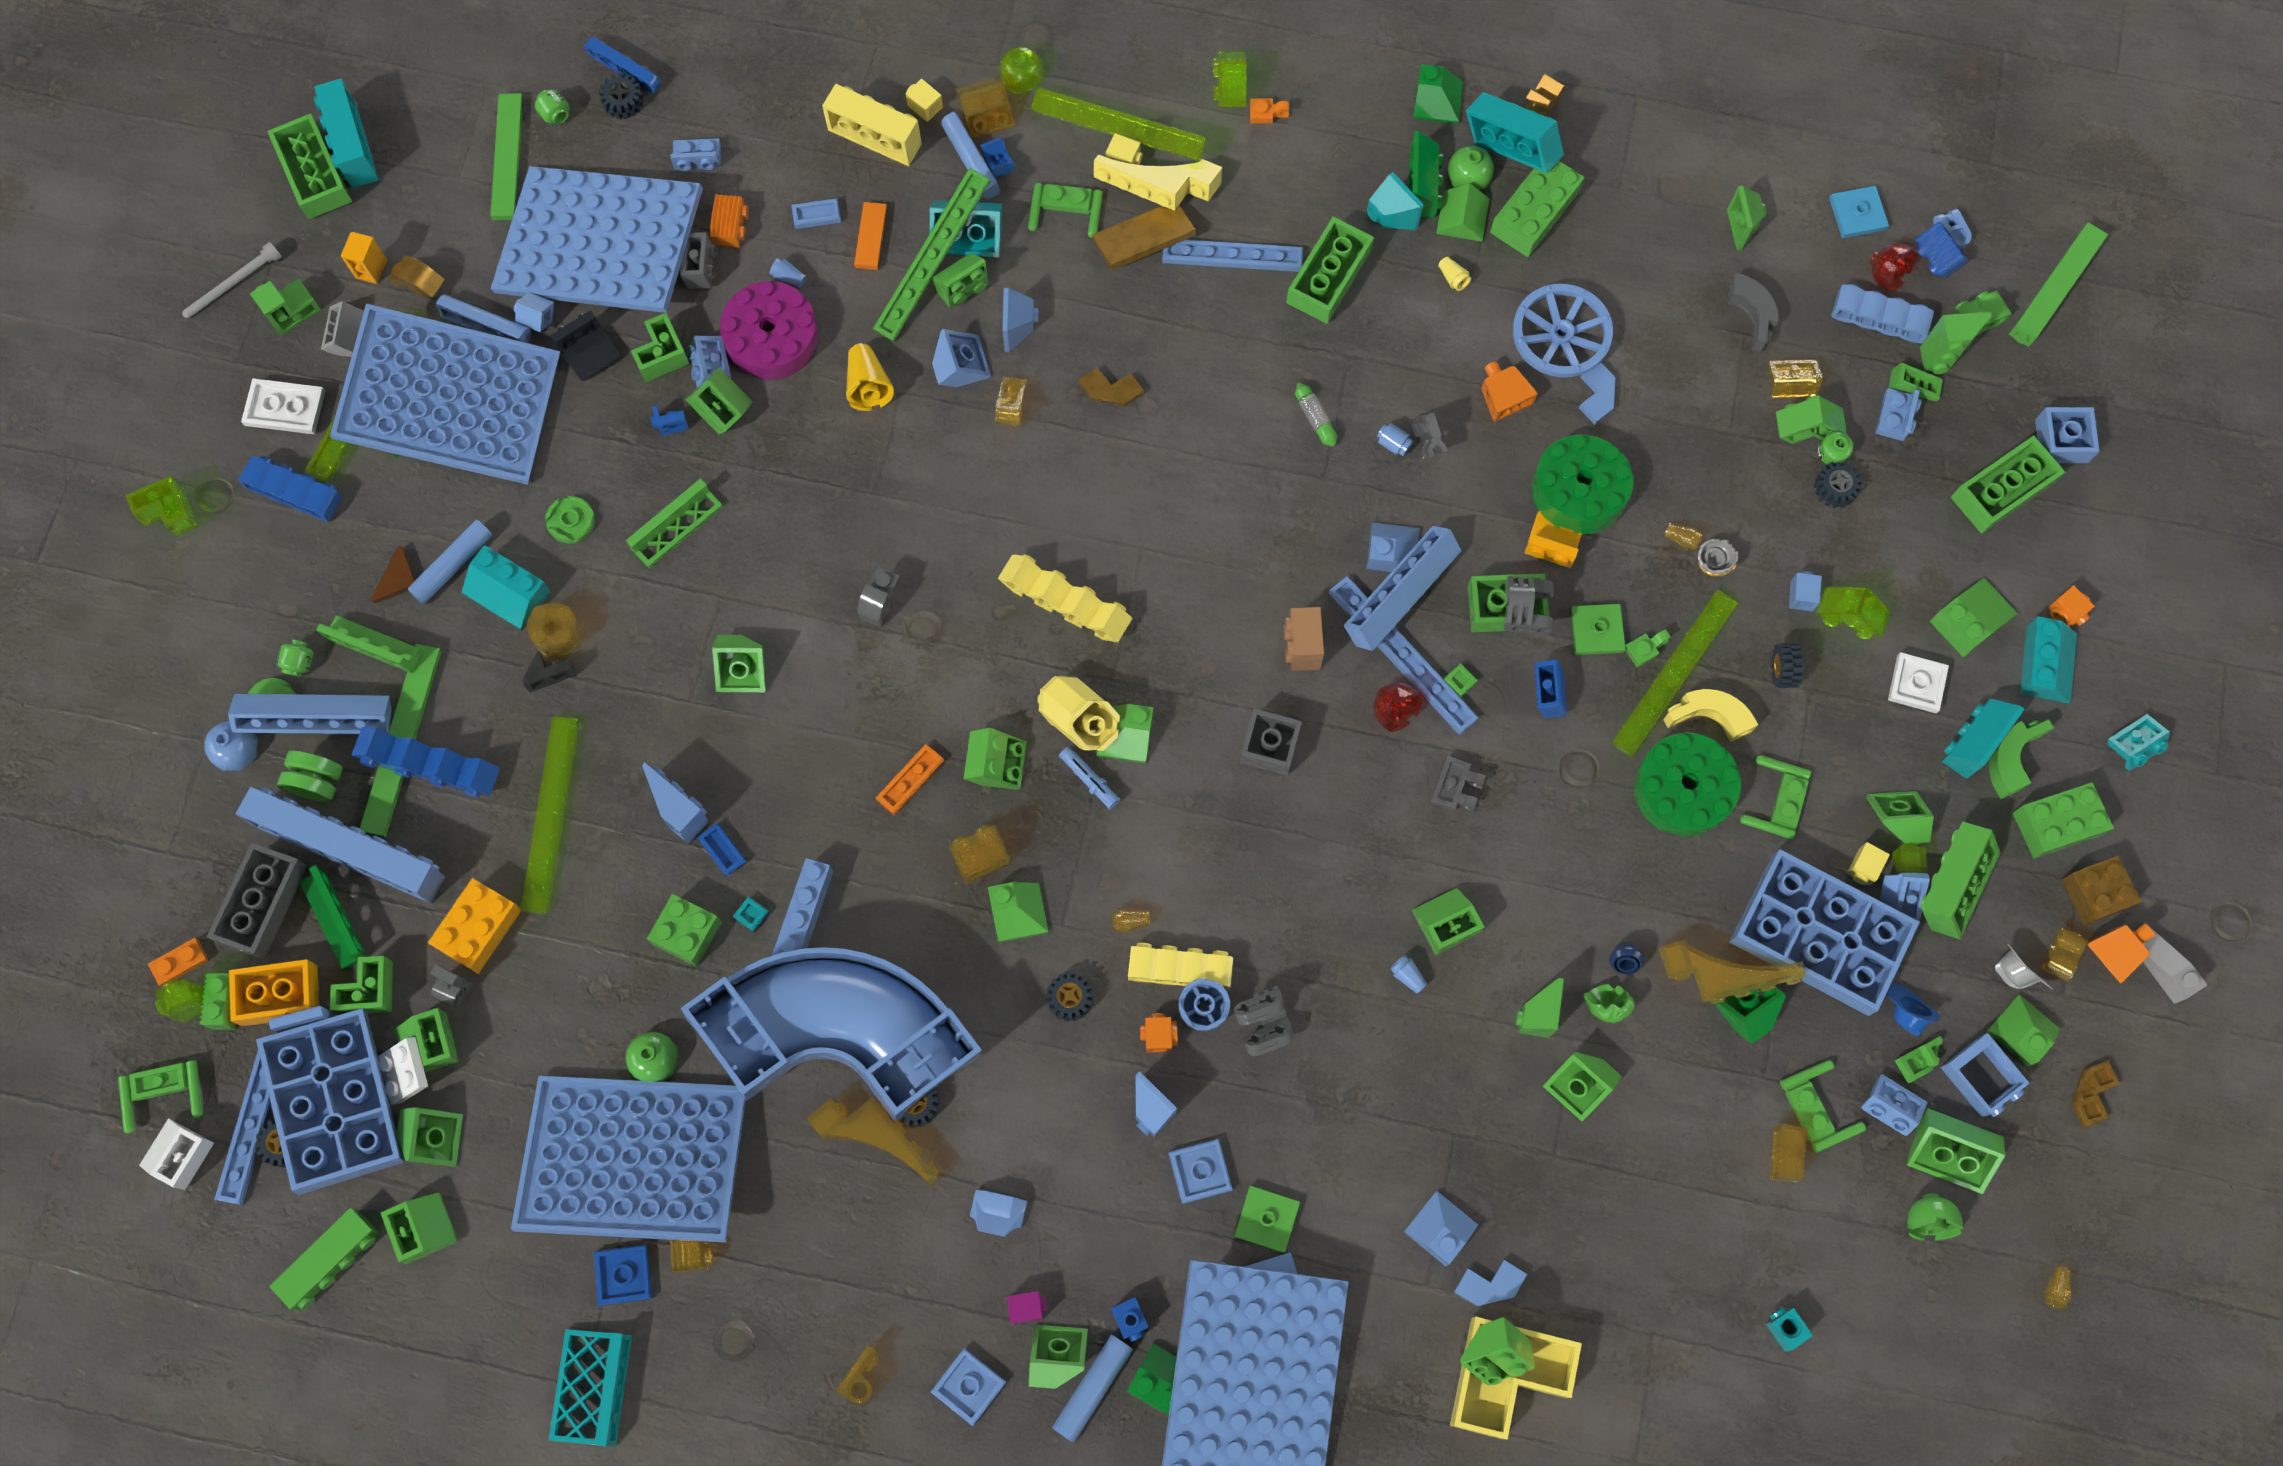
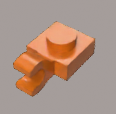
[1250,98,1289,124]

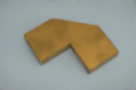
[1078,367,1144,407]
[2071,1060,2120,1128]

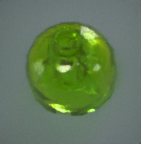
[999,46,1044,94]

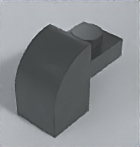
[857,567,901,628]

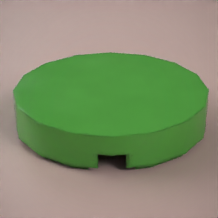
[545,496,595,544]

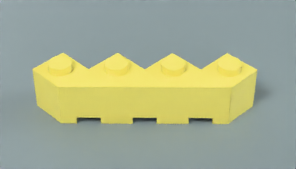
[998,554,1132,642]

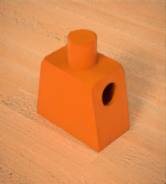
[1482,361,1537,422]
[2087,923,2156,984]

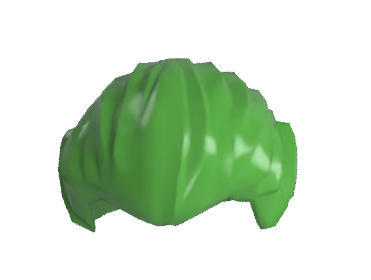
[1583,984,1635,1023]

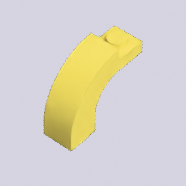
[1663,689,1758,742]

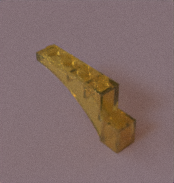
[1660,939,1806,1004]
[806,1098,940,1188]

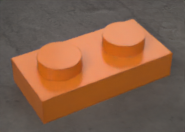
[148,938,209,987]

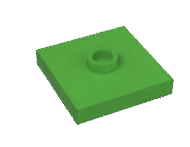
[1570,604,1626,655]
[1234,1186,1300,1254]

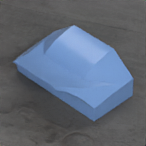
[1880,873,1930,922]
[970,1190,1027,1237]

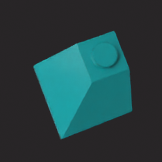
[1367,172,1424,230]

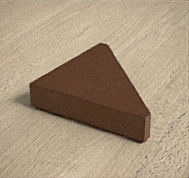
[371,546,415,604]

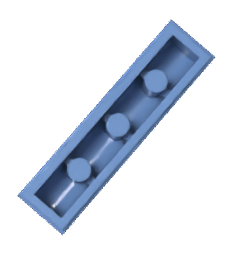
[941,111,1001,199]
[436,294,531,343]
[408,520,493,605]
[1052,1335,1133,1443]

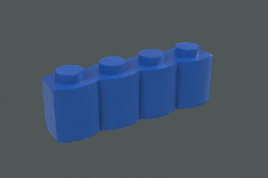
[238,455,343,522]

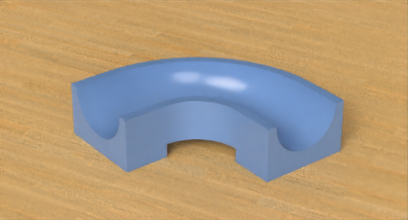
[681,947,982,1121]

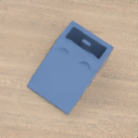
[642,762,709,844]

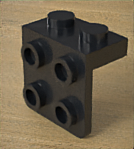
[550,310,621,381]

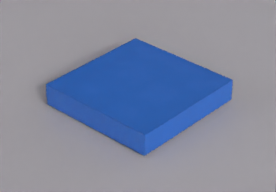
[594,1244,653,1306]

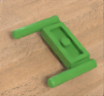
[1028,183,1103,238]
[1740,755,1811,840]
[1780,1060,1866,1153]
[118,1061,203,1133]

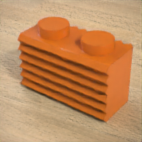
[709,194,749,248]

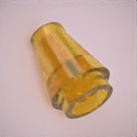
[1664,523,1703,551]
[1111,909,1150,934]
[2043,1266,2072,1309]

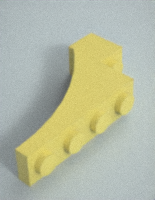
[1094,155,1222,211]

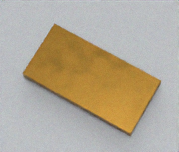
[1092,205,1196,271]

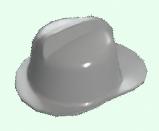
[1995,944,2053,990]

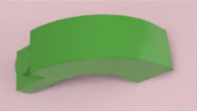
[1989,719,2054,799]

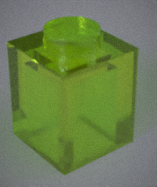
[1892,843,1927,875]

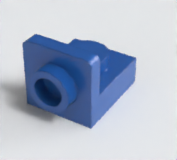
[650,405,689,436]

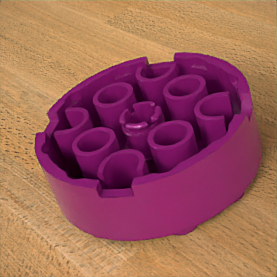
[720,281,819,380]

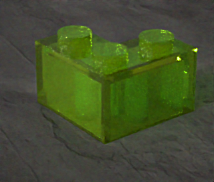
[1212,50,1247,107]
[125,475,199,537]
[1816,587,1890,639]

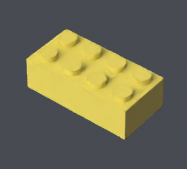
[822,84,922,166]

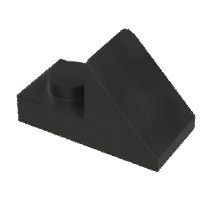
[522,651,577,693]

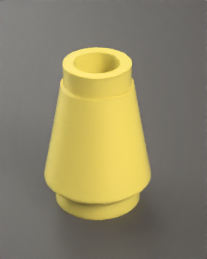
[1438,257,1471,291]

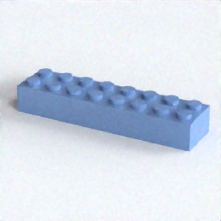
[236,787,446,904]

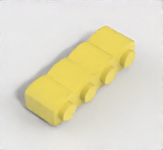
[1128,943,1233,991]

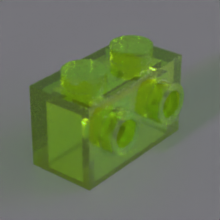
[155,978,205,1024]

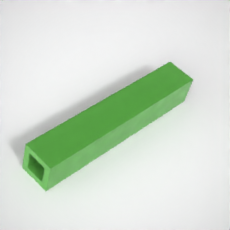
[2008,222,2108,347]

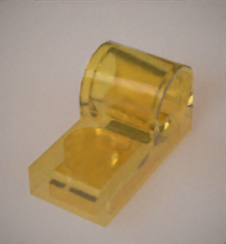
[995,377,1027,427]
[836,1345,879,1404]

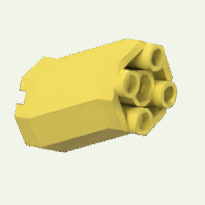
[1038,676,1120,751]

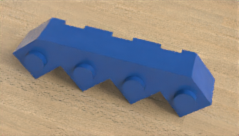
[352,727,500,798]

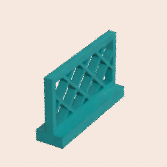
[549,1329,632,1446]

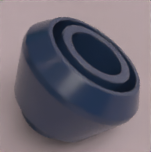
[1609,942,1645,975]

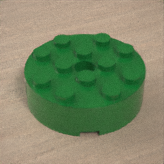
[1531,435,1633,534]
[1634,733,1741,837]

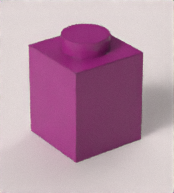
[1007,1291,1047,1324]

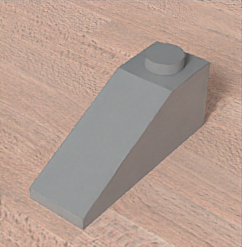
[2143,928,2207,1004]

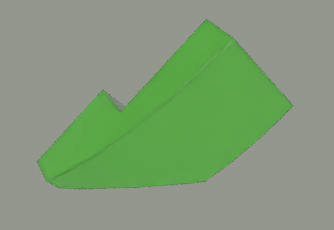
[1894,1036,1943,1083]

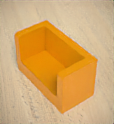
[341,232,387,284]

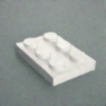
[241,378,326,434]

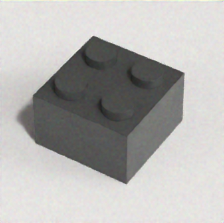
[1240,709,1302,776]

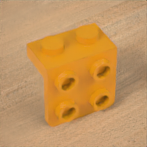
[1524,511,1582,568]

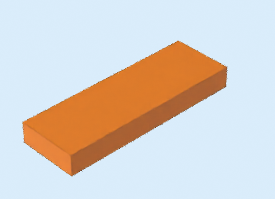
[854,202,887,270]
[876,744,945,816]

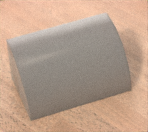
[321,301,364,357]

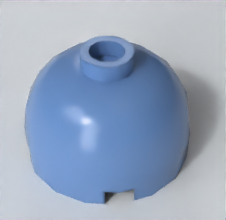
[204,721,259,772]
[1178,978,1230,1031]

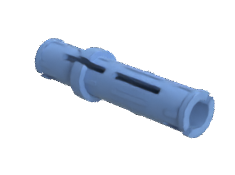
[1059,746,1121,810]

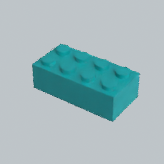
[313,79,379,188]
[1466,92,1564,173]

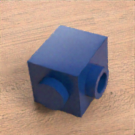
[1111,1298,1149,1342]

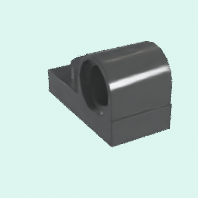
[430,964,473,1008]

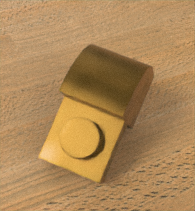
[1525,74,1567,117]
[388,255,445,298]

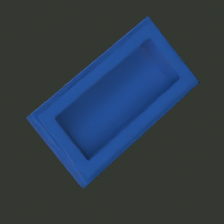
[697,823,747,877]

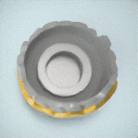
[1698,539,1738,576]

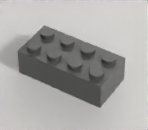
[207,843,308,960]

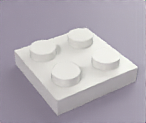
[1888,652,1949,713]
[378,1037,428,1105]

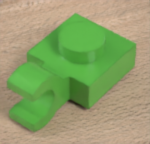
[1625,629,1671,668]

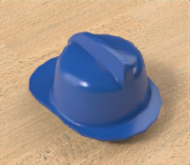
[1887,983,1940,1036]

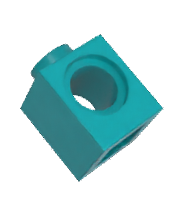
[1766,1307,1813,1351]

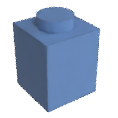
[514,292,554,332]
[1789,571,1822,612]

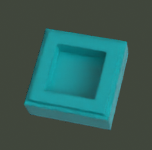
[733,896,770,933]

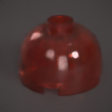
[1870,243,1916,292]
[1373,682,1424,732]

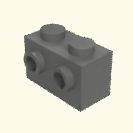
[680,232,717,289]

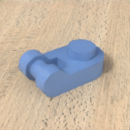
[1933,209,1972,250]

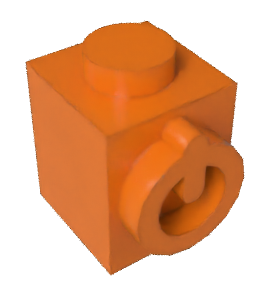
[2048,585,2095,627]
[1140,1013,1178,1053]

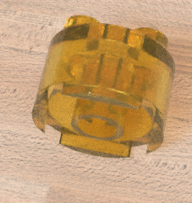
[527,602,582,658]

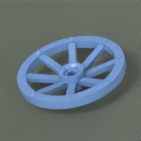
[1513,284,1613,378]

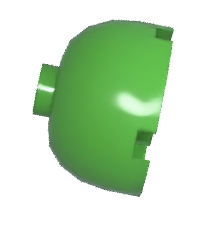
[1447,145,1494,190]
[625,1032,679,1082]
[1907,1193,1963,1241]

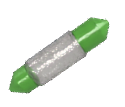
[1295,383,1338,446]

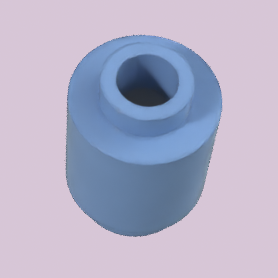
[1377,423,1414,457]

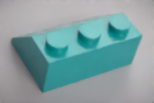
[930,200,1003,257]
[462,545,551,630]
[2020,616,2077,704]
[1942,699,2025,779]

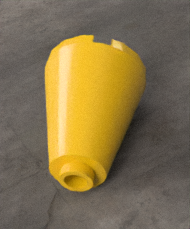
[846,343,894,411]

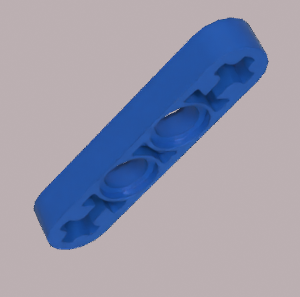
[583,37,661,93]

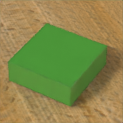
[1444,663,1478,698]

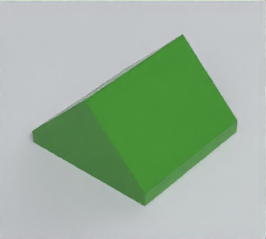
[1436,183,1489,242]

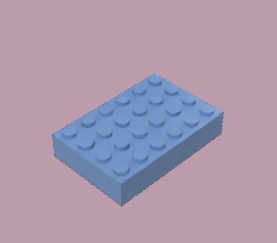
[1729,849,1920,1016]
[256,1009,405,1195]

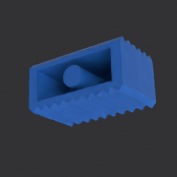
[1915,222,1969,278]
[1534,660,1567,719]

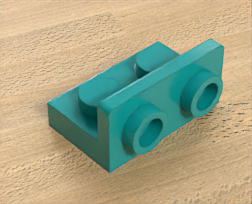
[2108,714,2170,771]

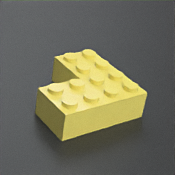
[1450,1317,1582,1440]

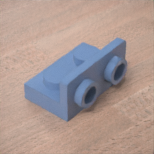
[671,138,721,171]
[687,336,731,388]
[1875,388,1921,441]
[1861,1074,1928,1136]

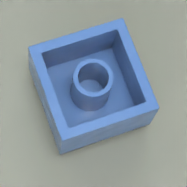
[2035,407,2099,463]

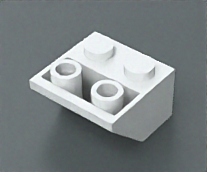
[139,1119,214,1190]

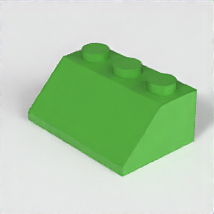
[1920,312,1992,374]
[1907,1108,2006,1194]

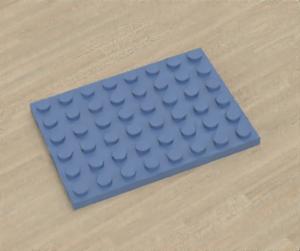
[490,166,703,313]
[330,304,560,485]
[511,1076,746,1243]
[1162,1260,1348,1466]

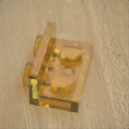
[1767,359,1823,397]

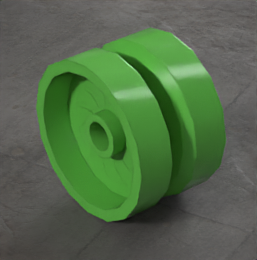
[276,751,343,803]

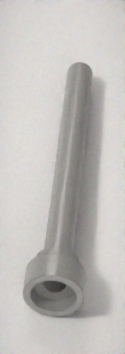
[182,241,282,318]

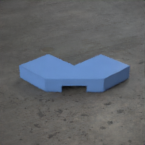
[1579,363,1615,425]
[1454,1260,1527,1306]

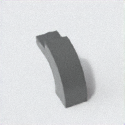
[1727,273,1778,352]

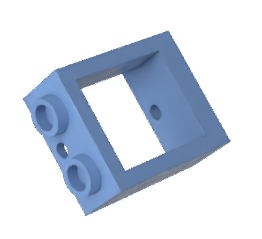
[1940,1033,2030,1117]

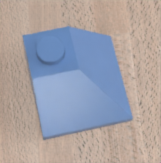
[1002,288,1039,352]
[932,329,991,387]
[1367,522,1420,572]
[1135,1071,1177,1138]
[1404,1191,1478,1266]

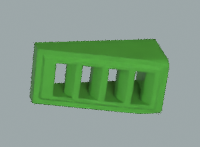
[1888,363,1943,402]

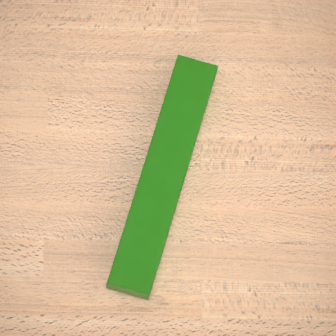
[490,93,524,220]

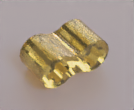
[2042,927,2087,982]

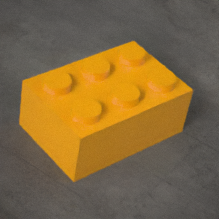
[428,878,522,974]
[229,959,319,1026]

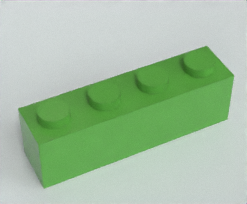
[269,1208,379,1311]

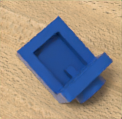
[981,137,1015,177]

